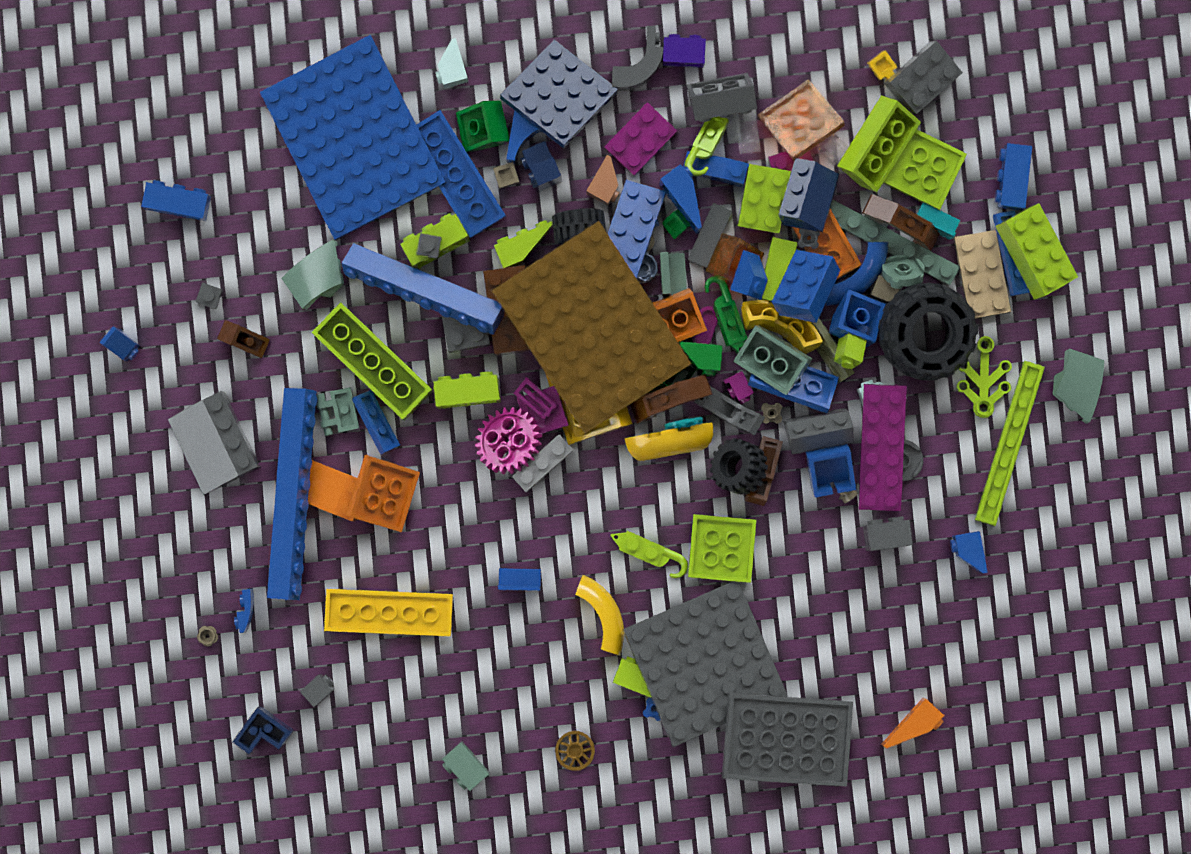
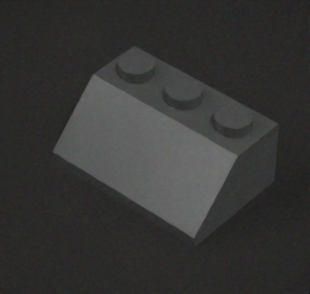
[686,73,757,122]
[783,408,854,454]

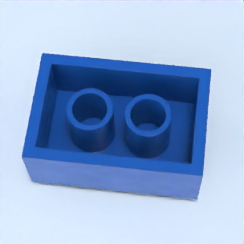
[772,250,840,323]

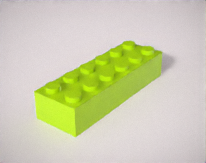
[311,302,433,421]

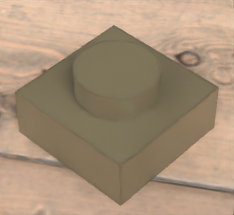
[493,162,519,189]

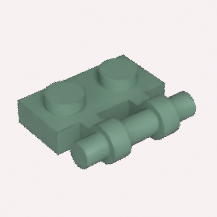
[316,387,360,436]

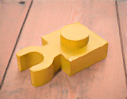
[867,50,897,81]

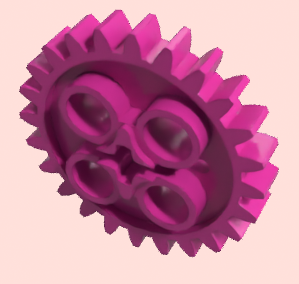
[475,407,542,475]

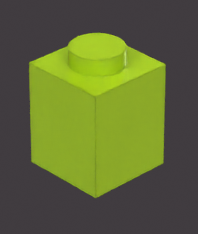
[834,333,867,369]

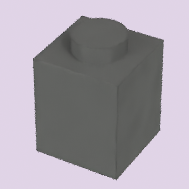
[300,674,335,707]

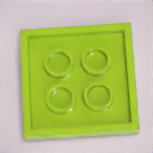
[883,130,967,210]
[688,514,756,583]

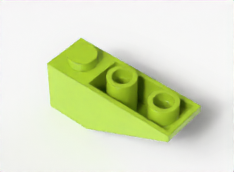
[494,220,553,268]

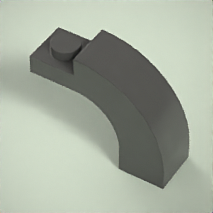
[612,26,663,91]
[694,386,765,436]

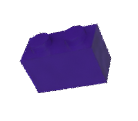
[662,34,706,68]

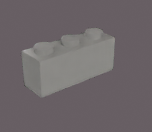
[512,435,573,493]

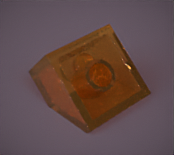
[706,233,764,284]

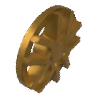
[555,731,595,771]

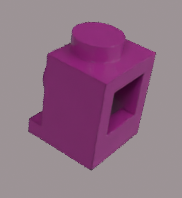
[723,371,754,405]

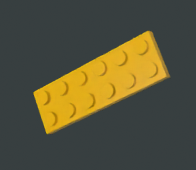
[324,589,453,636]

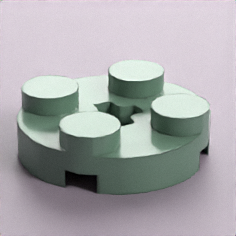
[882,255,925,289]

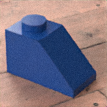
[730,250,768,300]
[100,326,140,362]
[950,531,988,573]

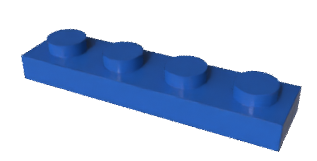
[993,210,1030,297]

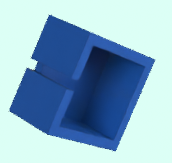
[805,444,856,498]

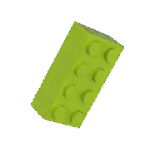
[837,95,921,193]
[995,203,1078,300]

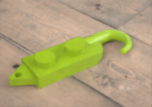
[685,116,729,176]
[611,531,688,578]

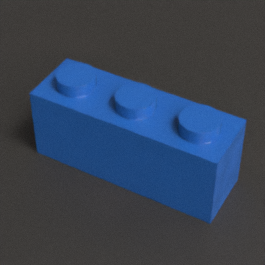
[995,143,1032,211]
[141,180,211,221]

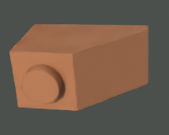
[586,155,620,206]

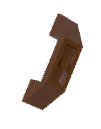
[862,194,939,251]
[630,375,713,424]

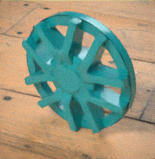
[664,417,703,430]

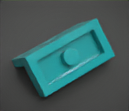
[917,202,960,240]

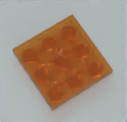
[758,79,845,161]

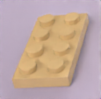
[954,230,1011,319]

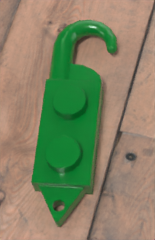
[704,276,747,354]

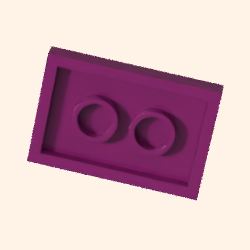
[604,102,677,176]

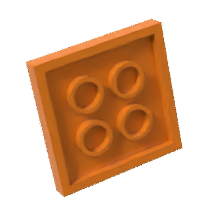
[346,455,420,532]

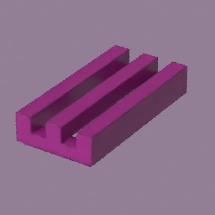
[513,377,559,421]

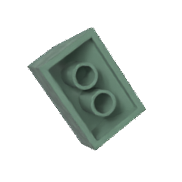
[734,325,812,395]

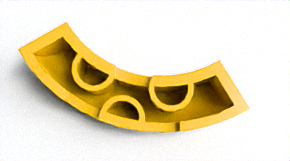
[741,300,823,354]
[625,422,713,461]
[575,575,624,655]

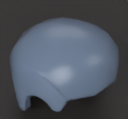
[637,253,658,283]

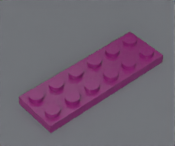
[858,384,907,511]

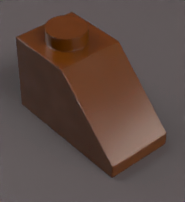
[217,320,270,358]

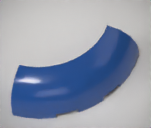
[826,242,889,306]

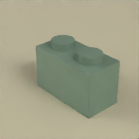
[442,741,490,791]

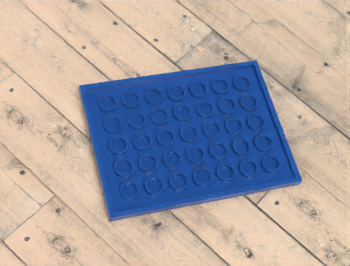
[260,35,446,240]

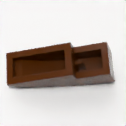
[744,436,783,506]

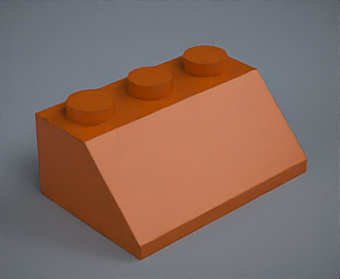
[653,288,707,342]

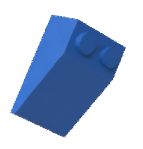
[659,164,702,235]

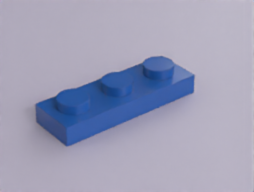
[352,390,400,455]

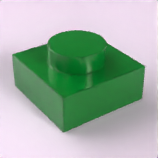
[662,209,691,239]

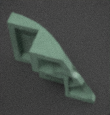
[282,240,344,310]
[1053,349,1105,424]

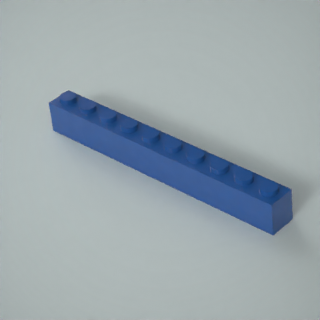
[267,388,317,600]

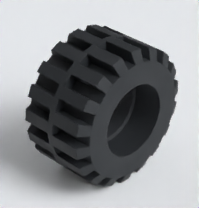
[552,208,606,245]
[710,438,768,495]

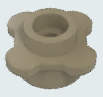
[761,403,782,424]

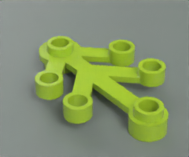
[956,336,1012,418]

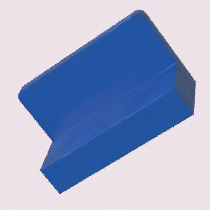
[498,568,541,590]

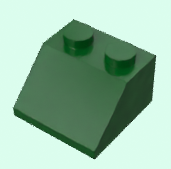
[456,101,509,153]
[679,342,722,377]

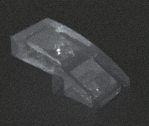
[734,110,761,154]

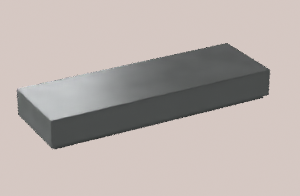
[688,203,732,269]

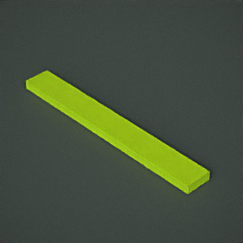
[975,361,1045,526]

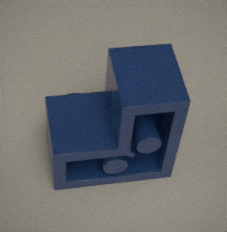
[520,141,562,192]
[232,706,294,754]

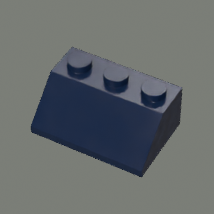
[779,158,839,232]

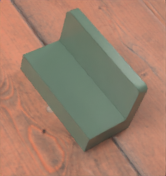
[659,252,687,296]

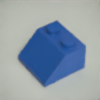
[828,289,886,348]

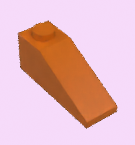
[881,697,945,749]

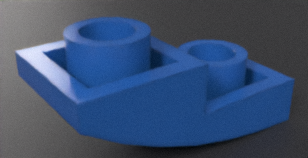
[234,589,254,633]

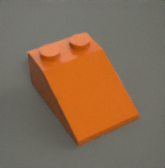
[308,460,357,522]

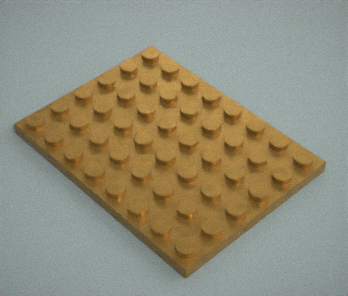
[492,221,691,433]

